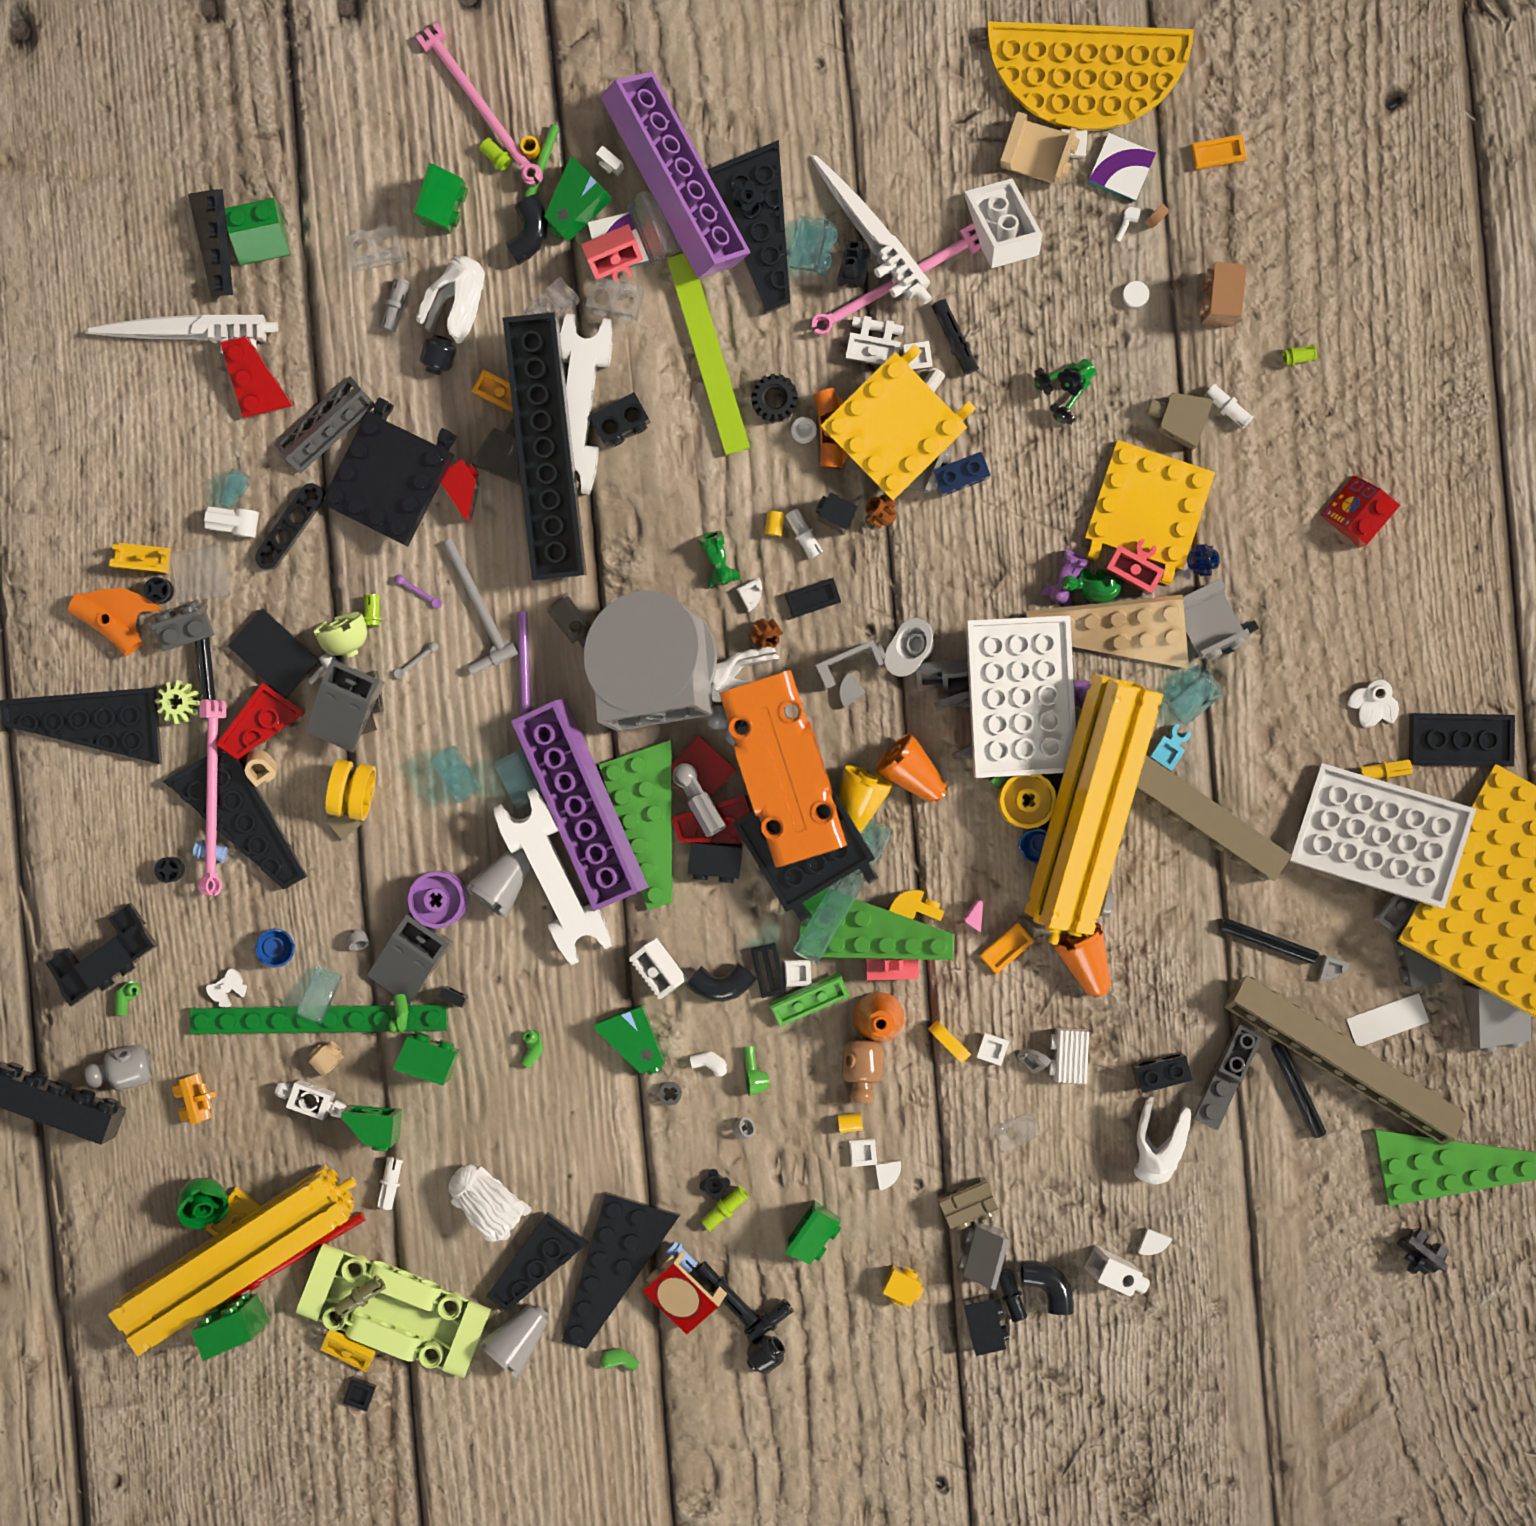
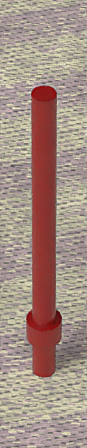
[230,1212,366,1299]

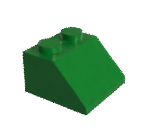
[414,163,468,233]
[225,198,291,266]
[393,1032,460,1086]
[341,1105,402,1151]
[785,1200,841,1265]

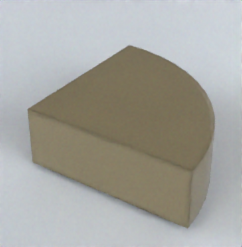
[326,815,363,840]

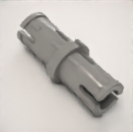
[380,277,410,332]

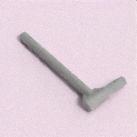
[443,539,518,675]

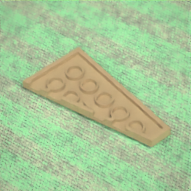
[1026,595,1189,669]

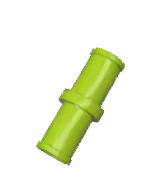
[701,1185,749,1232]

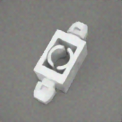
[275,1080,347,1120]

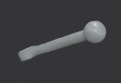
[394,642,438,679]

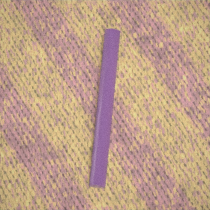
[517,611,530,715]

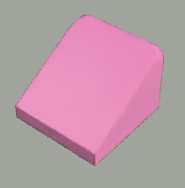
[963,899,983,932]

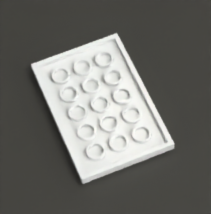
[966,616,1076,778]
[1290,763,1476,909]

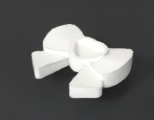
[206,968,247,1007]

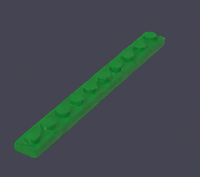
[190,1004,448,1034]

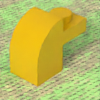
[888,889,945,921]

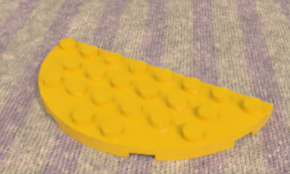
[987,21,1194,131]

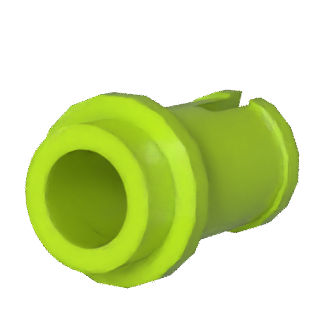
[479,138,512,171]
[1282,344,1317,367]
[363,594,382,627]

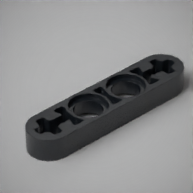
[255,483,325,570]

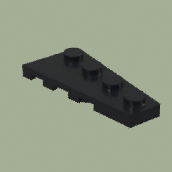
[188,189,233,297]
[486,1212,589,1312]

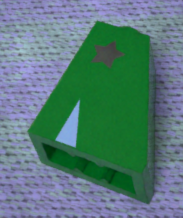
[544,156,613,242]
[594,1004,666,1075]

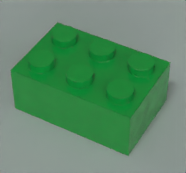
[191,1293,269,1361]

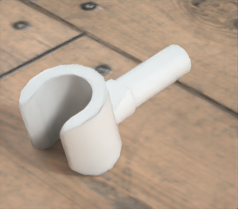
[1115,207,1140,242]
[308,653,336,685]

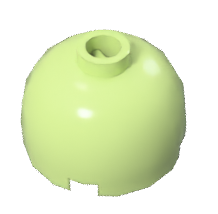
[313,612,368,658]

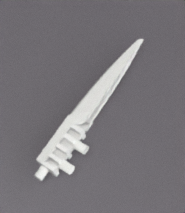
[811,155,932,304]
[85,315,278,353]

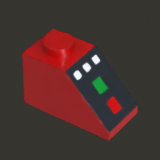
[441,459,480,522]

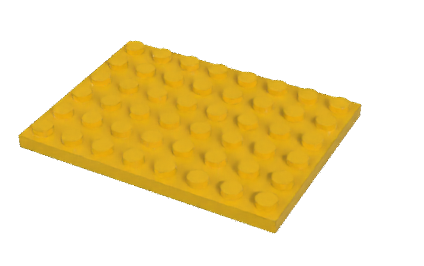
[1397,765,1536,1019]

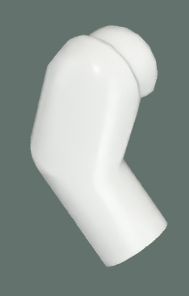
[690,1051,727,1077]

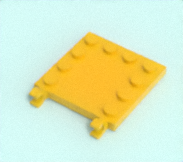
[821,344,976,501]
[1084,440,1215,585]

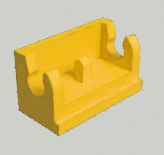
[109,543,171,574]

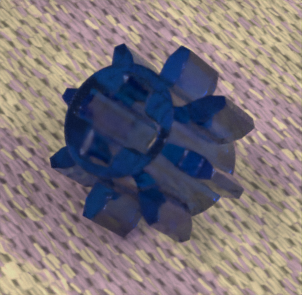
[1187,544,1220,576]

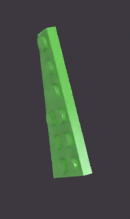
[599,740,673,910]
[799,888,954,961]
[1373,1129,1536,1206]

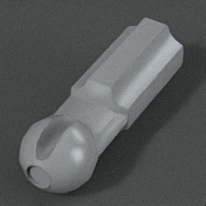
[672,763,727,837]

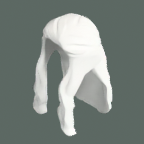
[416,255,485,343]
[711,647,779,702]
[1134,1097,1191,1185]
[448,1164,532,1242]

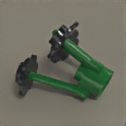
[1034,359,1096,425]

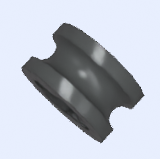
[659,1082,682,1105]

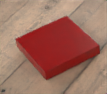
[672,735,736,798]

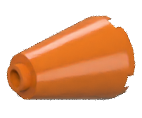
[876,733,947,803]
[1053,923,1111,998]
[853,992,904,1043]

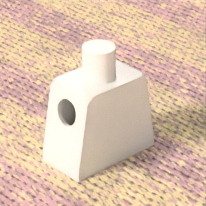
[1084,1245,1150,1296]

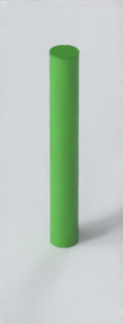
[523,124,560,198]

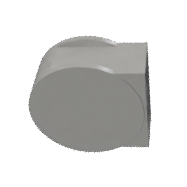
[584,591,717,731]

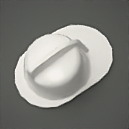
[884,618,934,677]

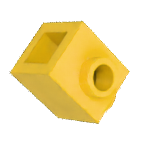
[882,1265,924,1307]

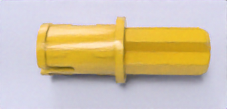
[1359,760,1413,781]

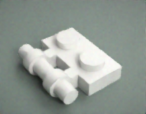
[845,316,904,366]

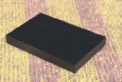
[228,608,320,698]

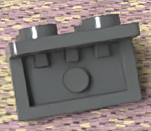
[149,600,214,651]

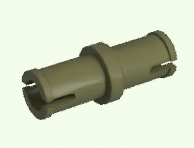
[334,1275,386,1318]

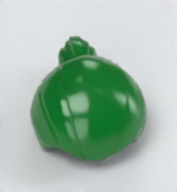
[1061,569,1121,604]

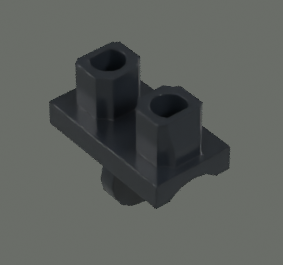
[837,241,871,288]
[1397,1228,1449,1275]

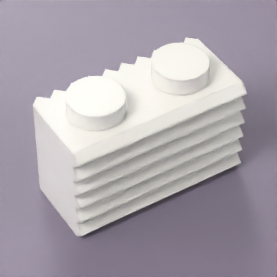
[629,938,688,999]
[1049,1028,1089,1084]

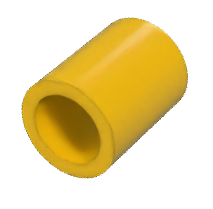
[520,136,541,160]
[764,511,785,537]
[838,1112,863,1133]

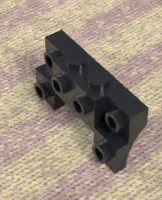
[45,903,158,1007]

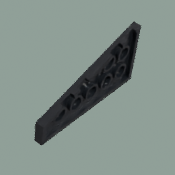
[163,749,308,890]
[562,1192,680,1349]

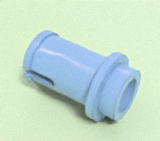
[193,839,228,863]
[665,1241,698,1273]

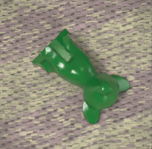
[698,531,740,588]

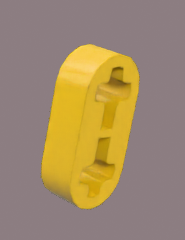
[928,1020,971,1063]

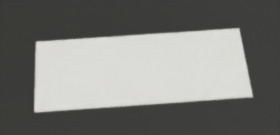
[1346,993,1429,1046]

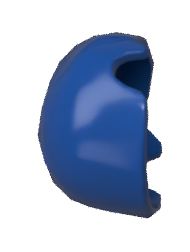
[1018,825,1048,864]
[255,928,295,968]

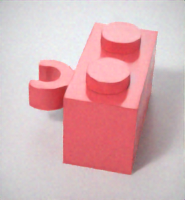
[581,224,644,283]
[1103,539,1165,595]
[866,959,919,980]

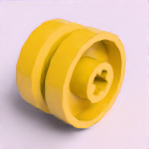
[326,759,376,821]
[997,774,1057,829]

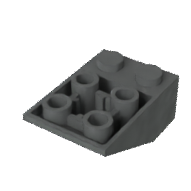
[305,659,385,753]
[367,913,453,1005]

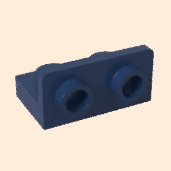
[934,452,991,498]

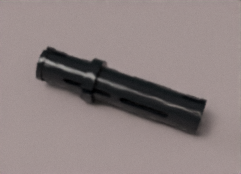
[931,299,979,376]
[694,1261,759,1328]

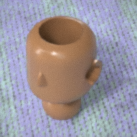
[842,1040,884,1103]

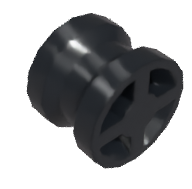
[144,577,175,604]
[154,857,185,883]

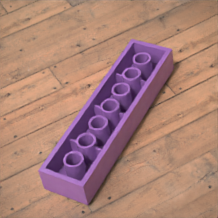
[600,71,751,279]
[511,698,648,911]

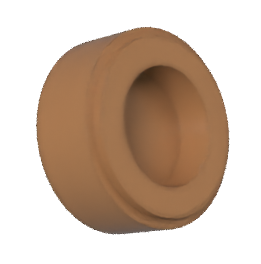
[1144,203,1169,228]

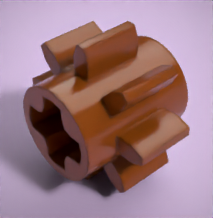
[865,494,897,528]
[748,618,783,649]

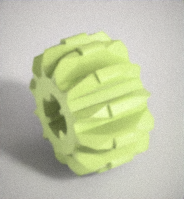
[155,680,200,724]

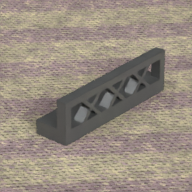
[274,376,375,474]

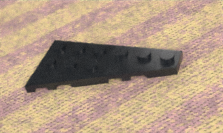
[707,140,790,314]
[0,687,162,764]

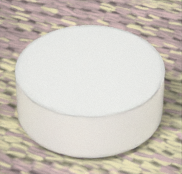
[1122,281,1149,308]
[791,417,817,444]

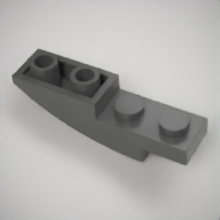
[916,658,969,694]
[1192,1024,1263,1130]

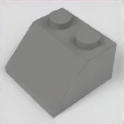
[959,1221,1009,1290]

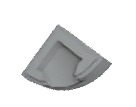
[840,672,865,708]
[1316,955,1350,981]
[1017,1049,1051,1074]

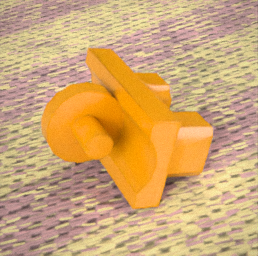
[172,1073,216,1125]

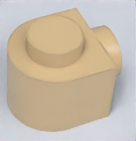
[245,750,277,787]
[309,1041,345,1077]

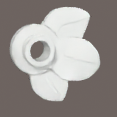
[1347,679,1399,728]

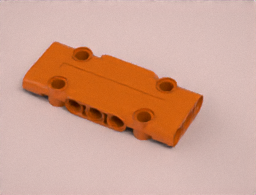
[719,670,847,867]

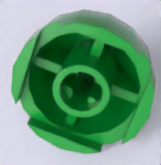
[176,1177,229,1229]

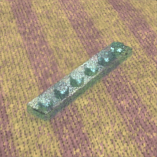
[793,819,893,964]

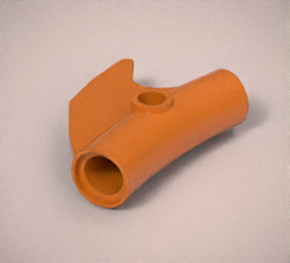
[813,388,850,469]
[68,588,161,656]

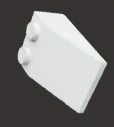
[964,179,1042,268]

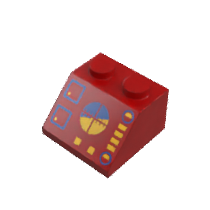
[1320,475,1400,548]

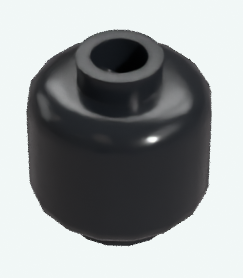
[420,335,457,375]
[747,1335,785,1374]

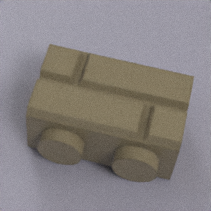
[937,1177,998,1230]

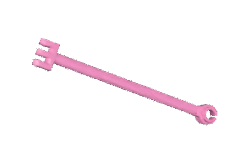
[415,21,543,187]
[811,223,982,336]
[197,699,226,896]

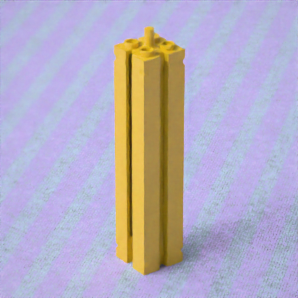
[1024,673,1163,945]
[108,1164,357,1357]

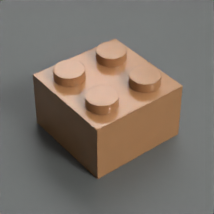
[1198,261,1247,326]

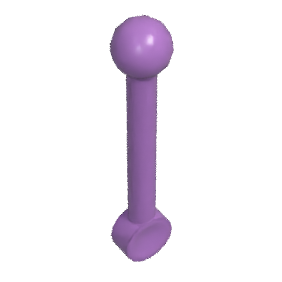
[395,575,442,608]

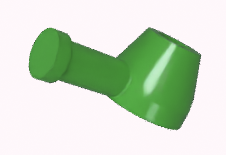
[743,1046,769,1096]

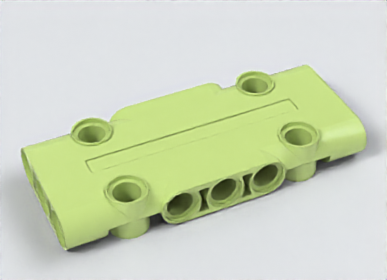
[296,1243,491,1379]

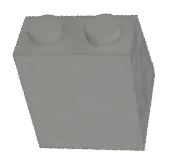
[1463,983,1531,1052]

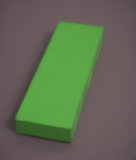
[769,972,850,1027]

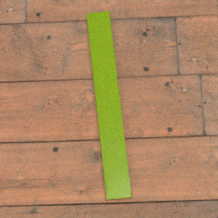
[667,253,750,456]

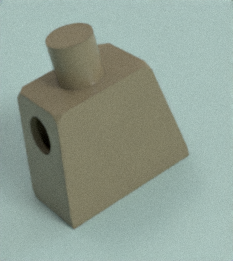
[1147,393,1213,450]

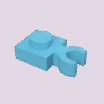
[1149,724,1191,772]

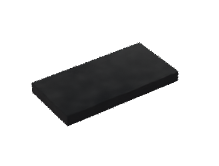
[1409,713,1515,766]

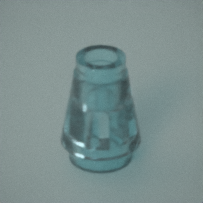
[219,468,251,509]

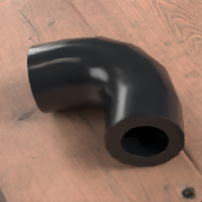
[506,194,548,265]
[685,962,757,1002]
[1021,1260,1074,1315]

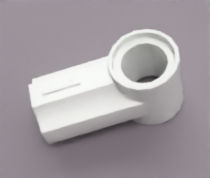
[204,506,259,538]

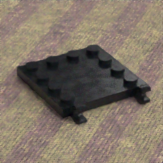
[321,397,457,547]
[733,783,879,924]

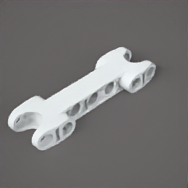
[560,313,613,495]
[494,788,612,965]

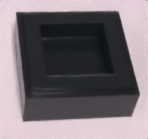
[438,986,469,1008]
[343,1377,377,1412]

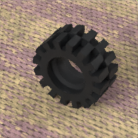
[751,373,798,423]

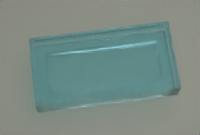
[296,967,342,1024]

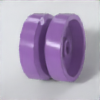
[408,870,469,929]

